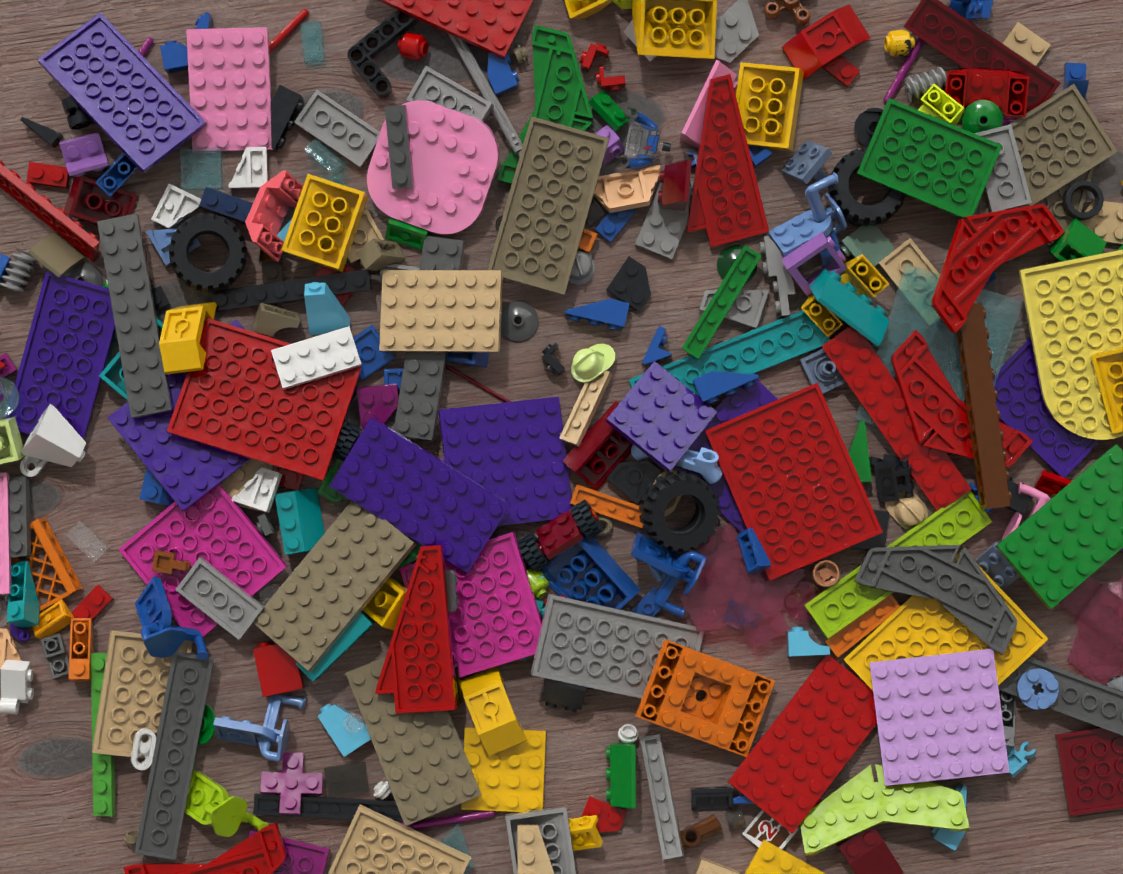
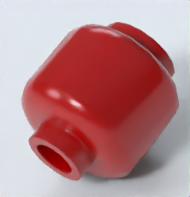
[397,33,429,61]

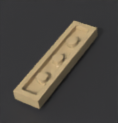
[559,371,613,447]

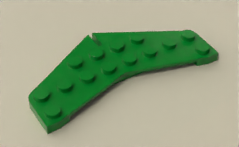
[497,25,593,185]

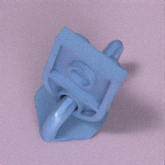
[768,173,847,257]
[213,694,307,762]

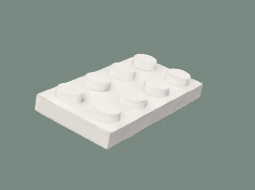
[271,326,362,390]

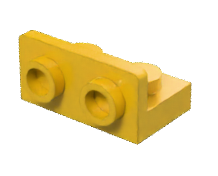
[568,815,603,851]

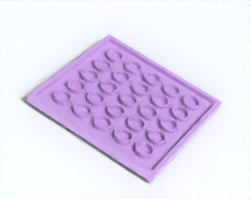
[870,649,1010,786]

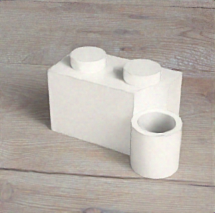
[0,660,34,715]

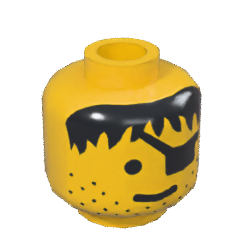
[884,30,915,57]

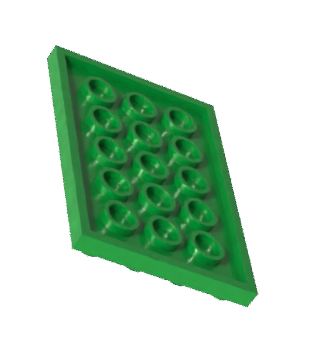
[857,98,1002,218]

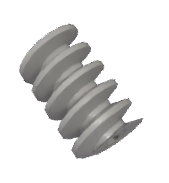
[905,67,947,102]
[0,248,38,292]

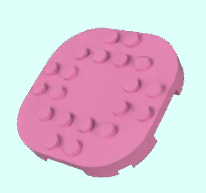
[367,100,500,234]

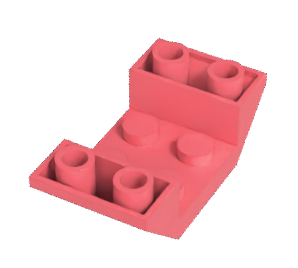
[245,170,303,262]

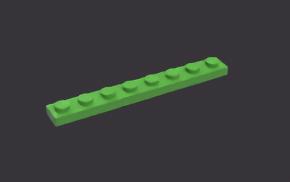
[91,652,116,817]

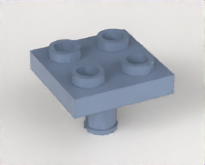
[781,140,832,184]
[799,349,846,394]
[974,542,1020,590]

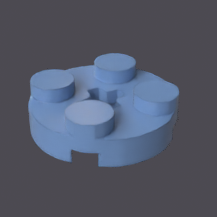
[1016,668,1059,710]

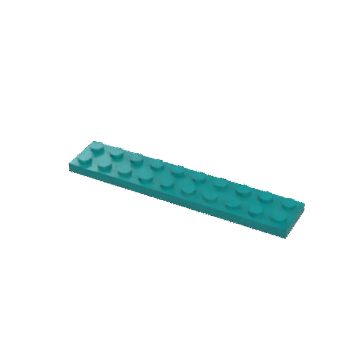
[629,310,831,396]

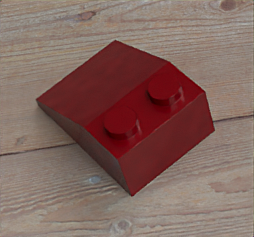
[657,160,691,210]
[64,176,138,225]
[836,826,904,874]

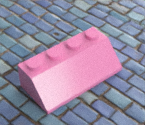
[680,60,738,149]

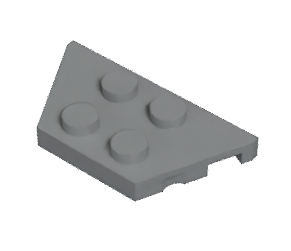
[715,0,759,64]

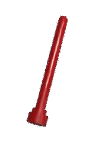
[269,9,309,54]

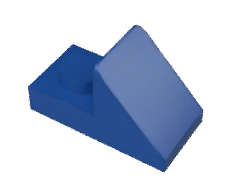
[1064,63,1089,100]
[642,326,672,365]

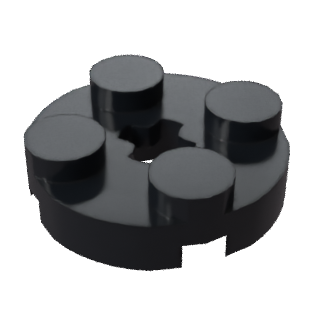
[854,108,883,147]

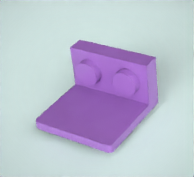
[59,132,109,177]

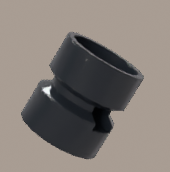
[61,97,95,130]

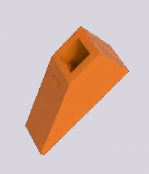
[69,618,94,682]

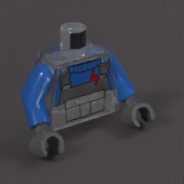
[616,107,671,170]

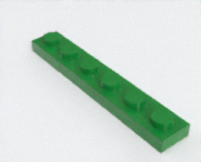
[681,245,762,360]

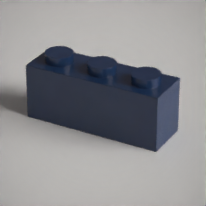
[199,187,253,224]

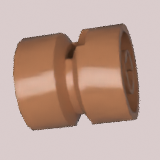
[810,560,839,587]

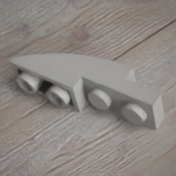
[759,236,795,318]

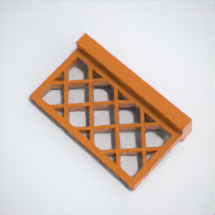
[11,517,83,612]

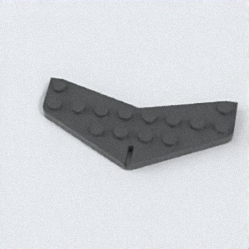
[854,545,1017,655]

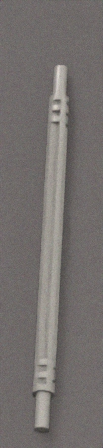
[448,34,523,157]

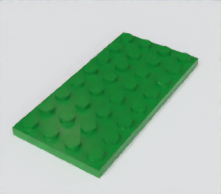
[995,444,1123,610]

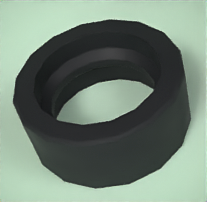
[1062,180,1104,221]

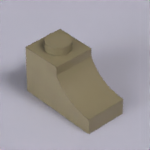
[357,239,406,271]
[253,302,300,337]

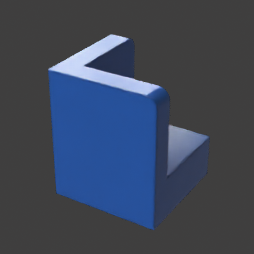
[748,146,772,168]

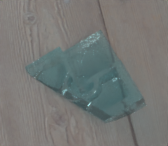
[304,139,347,175]

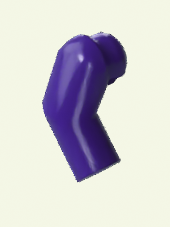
[10,623,30,642]

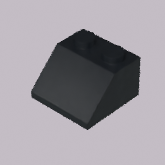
[541,679,587,713]

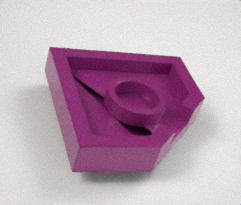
[356,383,399,428]

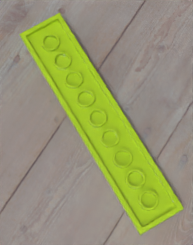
[804,491,992,639]

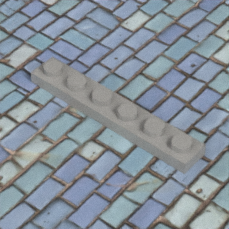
[640,734,684,860]

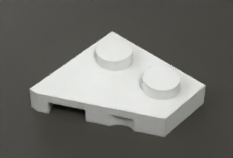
[229,147,268,189]
[151,184,201,229]
[232,467,282,513]

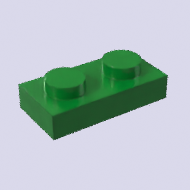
[588,90,630,132]
[385,218,428,250]

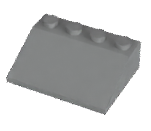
[505,807,576,874]

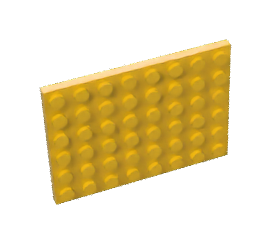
[843,551,1048,691]

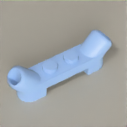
[631,444,723,484]

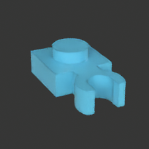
[1007,741,1036,778]

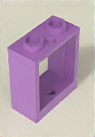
[781,232,847,296]

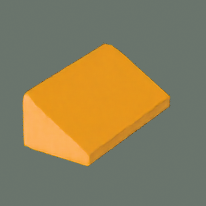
[32,599,74,639]

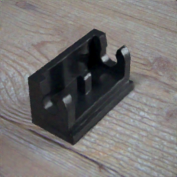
[690,786,733,811]

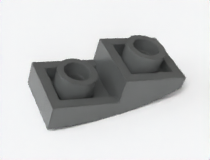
[40,633,69,680]

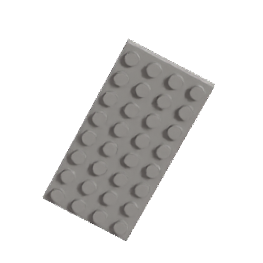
[530,594,704,699]

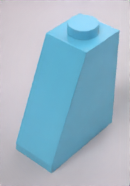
[304,282,351,335]
[318,703,371,757]

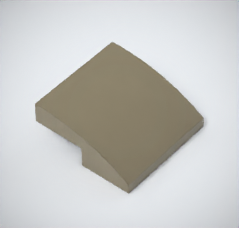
[28,232,85,278]

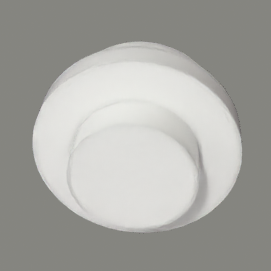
[618,724,638,744]
[374,781,391,800]

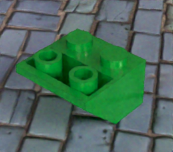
[1049,218,1107,262]

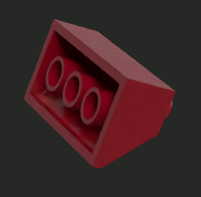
[563,401,632,491]

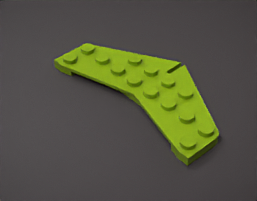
[800,764,970,856]

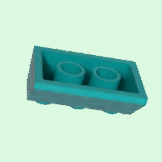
[275,488,325,555]

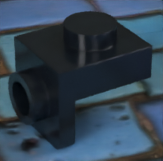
[542,343,565,375]

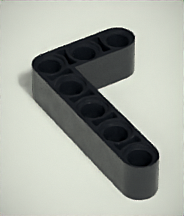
[347,10,420,98]

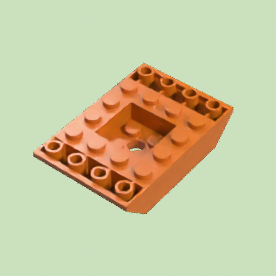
[635,639,775,757]

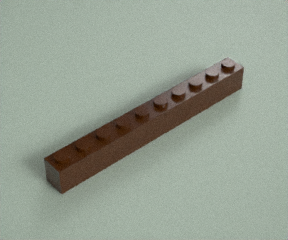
[956,303,1012,510]

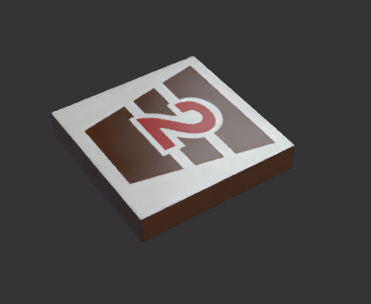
[742,810,799,849]

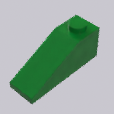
[848,421,872,483]

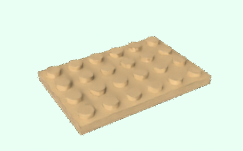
[379,270,503,353]
[92,630,193,758]
[328,805,471,874]

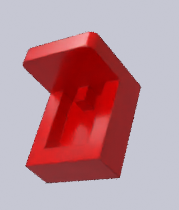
[580,43,609,72]
[595,66,626,92]

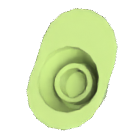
[571,343,615,383]

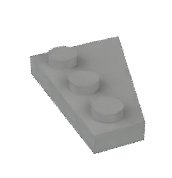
[699,290,769,328]

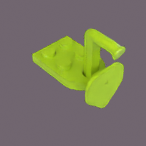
[185,770,269,837]

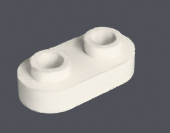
[20,456,48,477]
[131,728,156,770]

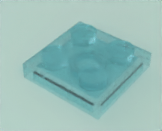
[180,148,223,190]

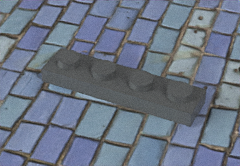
[385,105,414,189]
[9,476,31,559]

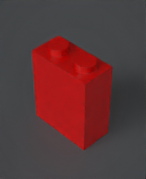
[253,641,305,697]

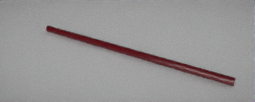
[446,364,512,402]

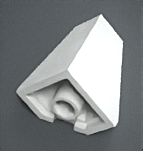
[21,404,86,467]

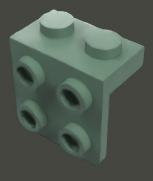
[839,225,894,267]

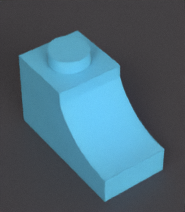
[786,627,830,656]

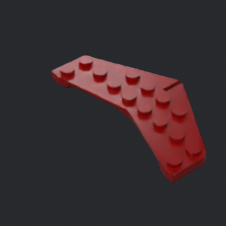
[932,204,1065,333]
[891,330,1033,467]
[123,822,287,874]

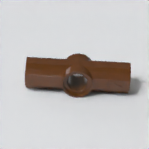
[680,814,723,850]

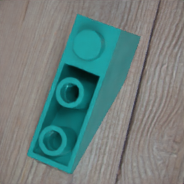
[7,561,40,628]

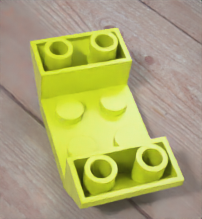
[918,84,965,126]

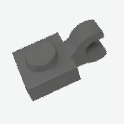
[256,514,276,536]

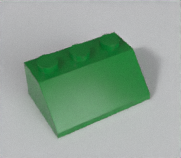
[606,743,636,808]

